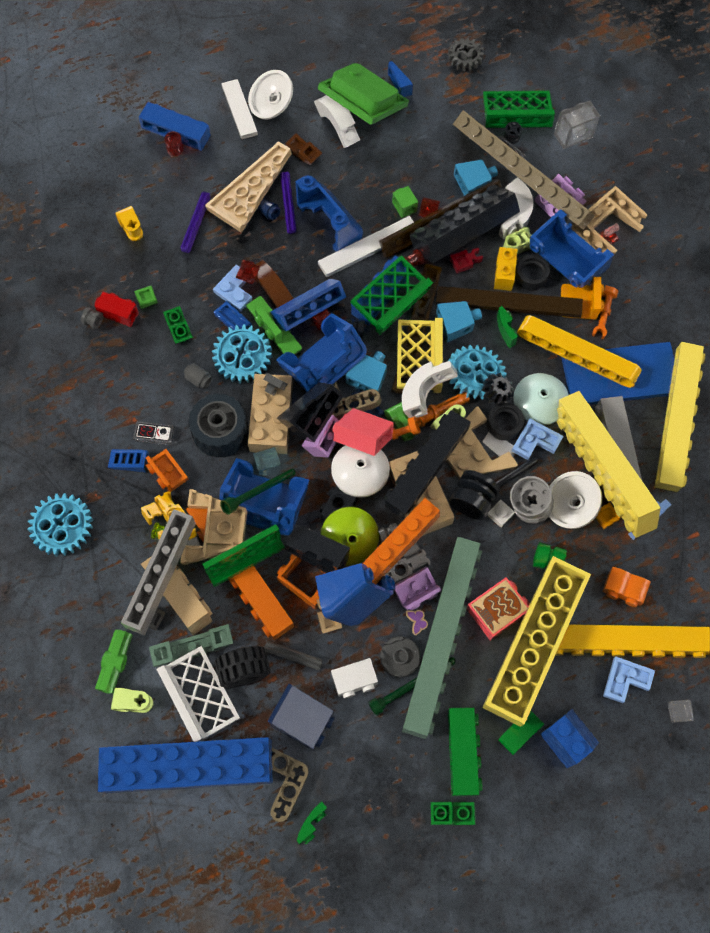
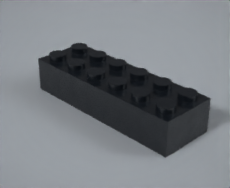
[409,185,520,263]

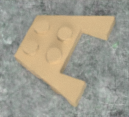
[447,406,518,480]
[180,489,247,565]

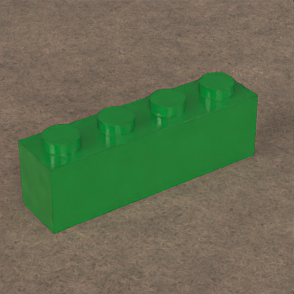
[448,708,483,797]

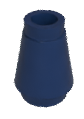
[257,199,280,220]

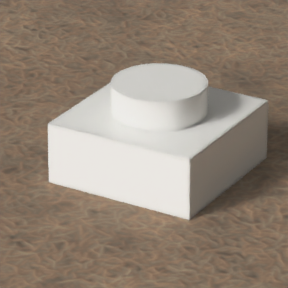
[487,499,515,527]

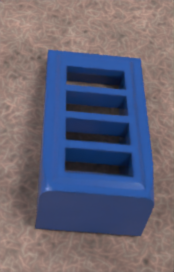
[388,61,413,97]
[108,449,149,472]

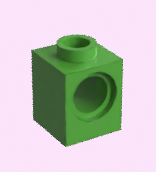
[392,186,418,218]

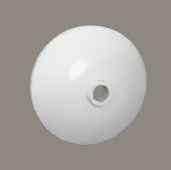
[248,70,293,120]
[331,445,390,497]
[549,471,602,529]

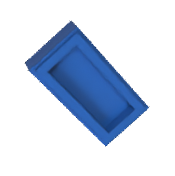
[214,301,252,330]

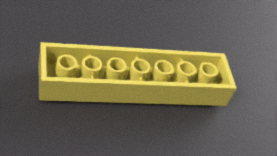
[557,391,661,538]
[482,556,591,727]

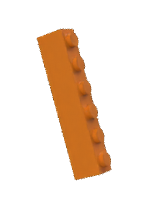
[363,498,440,584]

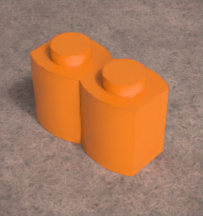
[602,567,651,607]

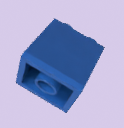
[540,709,599,768]

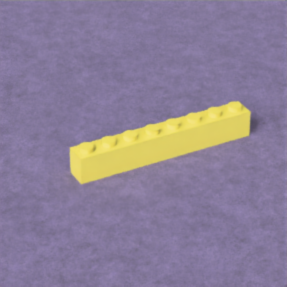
[655,342,705,492]

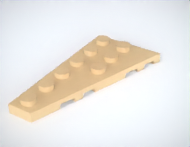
[205,142,292,233]

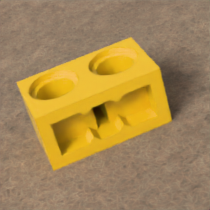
[494,247,517,291]

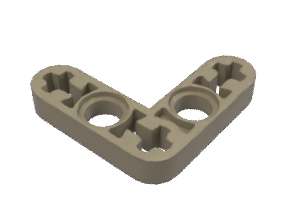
[332,381,381,420]
[270,748,309,822]

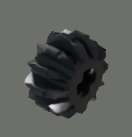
[481,372,515,406]

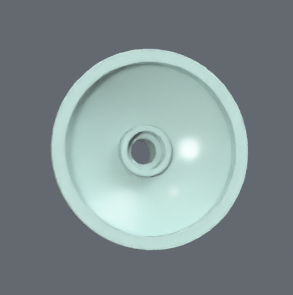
[513,373,569,426]

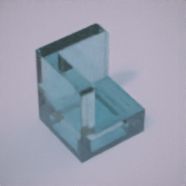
[253,447,280,477]

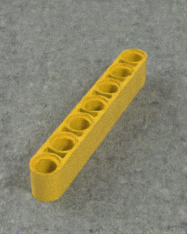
[517,315,642,388]

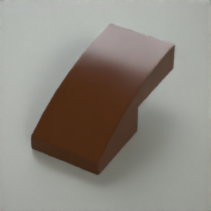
[285,133,322,165]

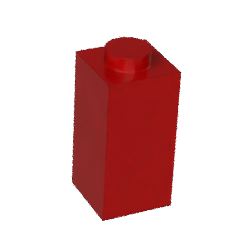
[95,292,139,327]

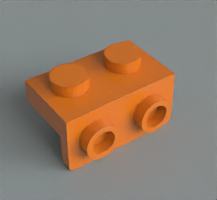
[145,449,189,492]

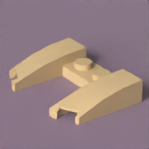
[572,186,647,254]

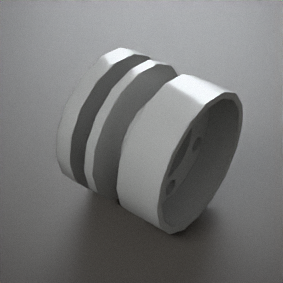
[510,476,554,524]

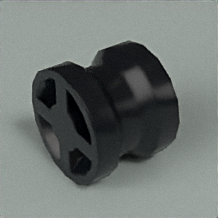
[504,122,522,144]

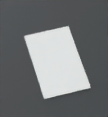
[483,432,515,457]

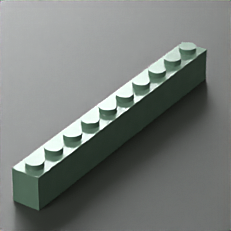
[402,537,482,739]

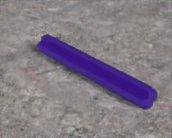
[280,172,296,234]
[180,191,211,253]

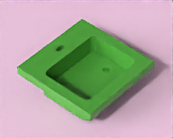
[318,63,409,125]

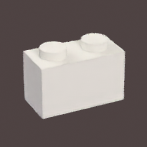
[331,658,378,699]

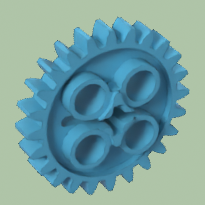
[212,324,272,384]
[448,345,507,400]
[28,493,93,556]

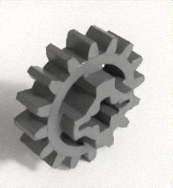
[448,37,484,72]

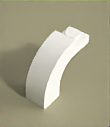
[314,95,360,148]
[499,177,533,239]
[402,361,458,418]

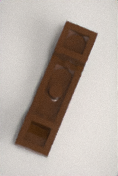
[248,260,293,308]

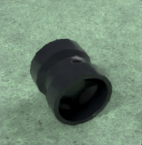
[346,318,365,338]

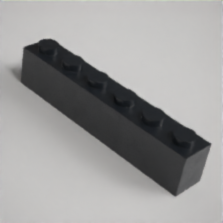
[384,410,471,519]

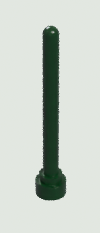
[220,469,296,515]
[368,657,456,716]

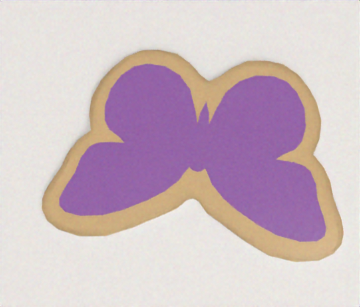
[406,610,428,635]

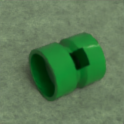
[532,542,567,569]

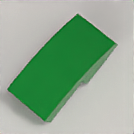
[163,306,193,344]
[497,306,518,348]
[498,711,544,755]
[297,801,327,845]
[431,802,476,825]

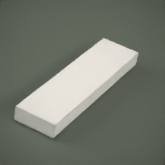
[221,79,258,139]

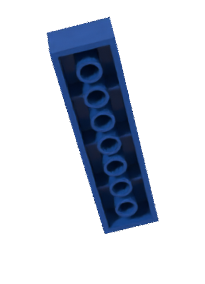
[98,737,273,793]

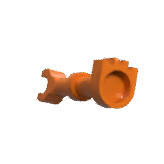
[592,285,619,339]
[392,416,421,440]

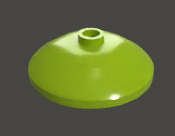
[320,507,379,566]

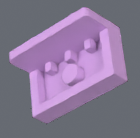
[394,567,441,610]

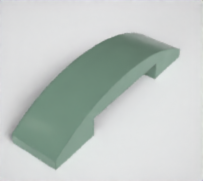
[149,624,234,667]

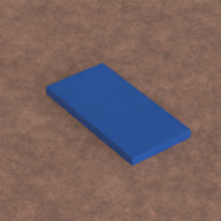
[561,342,675,405]

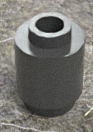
[184,363,213,389]

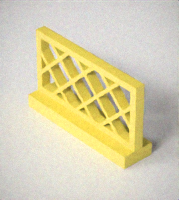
[397,318,443,393]

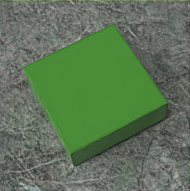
[134,286,158,309]

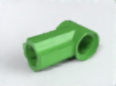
[384,402,416,441]

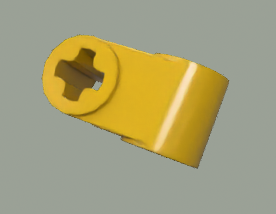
[115,206,143,241]

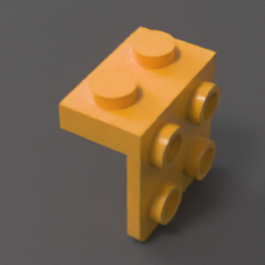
[561,276,604,320]

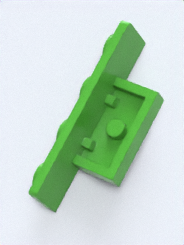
[246,296,302,354]

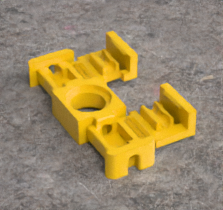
[141,491,197,540]

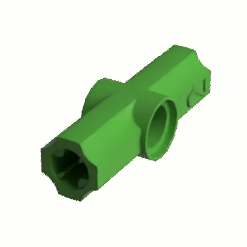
[95,629,133,694]

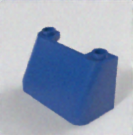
[295,176,363,252]
[530,209,614,288]
[276,313,367,392]
[219,458,309,536]
[315,563,396,626]

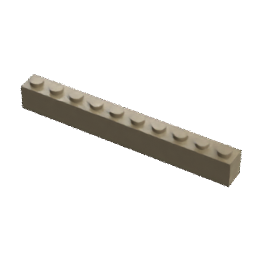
[453,110,595,230]

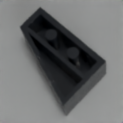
[277,382,344,442]

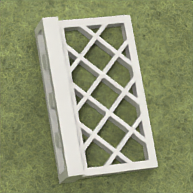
[157,646,240,742]

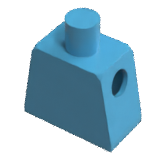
[454,160,498,196]
[436,301,482,342]
[346,351,387,397]

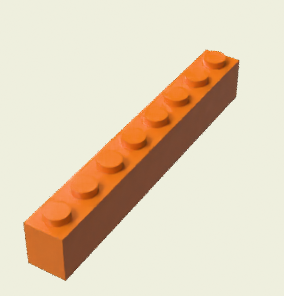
[186,507,294,641]

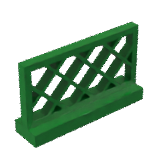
[483,91,555,128]
[350,255,433,335]
[203,524,285,587]

